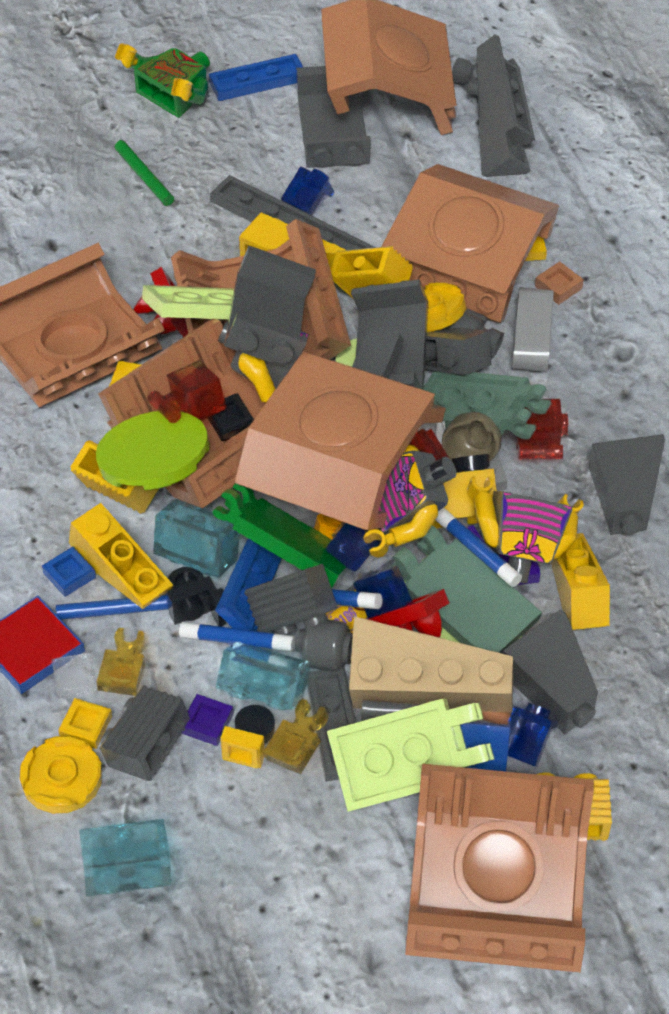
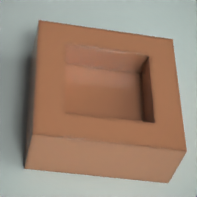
[535,261,584,305]

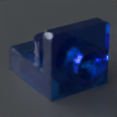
[281,166,335,215]
[325,522,378,572]
[353,565,413,619]
[507,702,558,767]

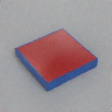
[0,595,85,694]

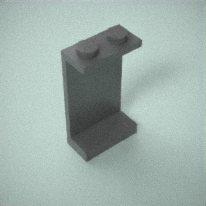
[296,66,371,168]
[224,246,316,369]
[351,280,429,390]

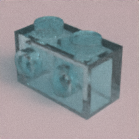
[153,499,240,578]
[215,642,311,710]
[79,819,171,897]

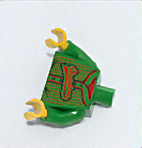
[115,43,210,118]

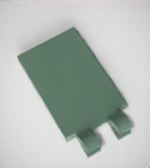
[424,371,551,439]
[391,525,542,654]

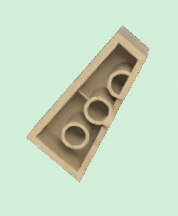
[349,616,514,713]

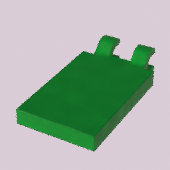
[212,483,357,588]

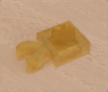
[96,628,145,696]
[263,699,329,775]

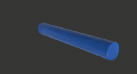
[56,594,168,620]

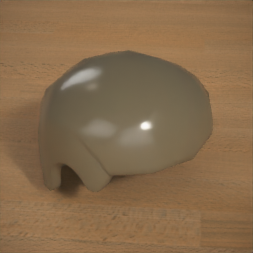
[441,411,502,461]

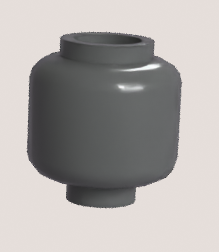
[295,619,353,672]

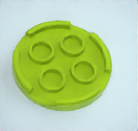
[96,410,210,490]

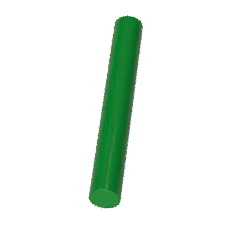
[114,140,174,206]

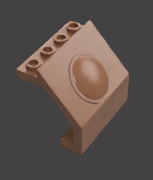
[321,0,457,135]
[381,164,559,323]
[171,219,351,360]
[0,242,165,408]
[98,319,266,508]
[234,351,446,530]
[405,764,594,973]

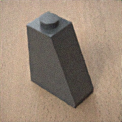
[588,434,665,535]
[502,609,598,734]

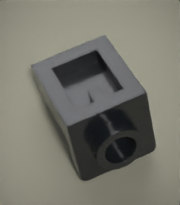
[167,575,226,627]

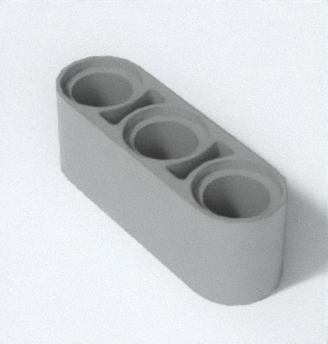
[512,287,554,372]

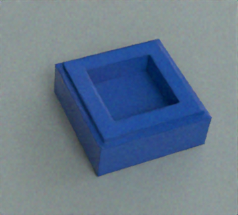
[42,546,96,597]

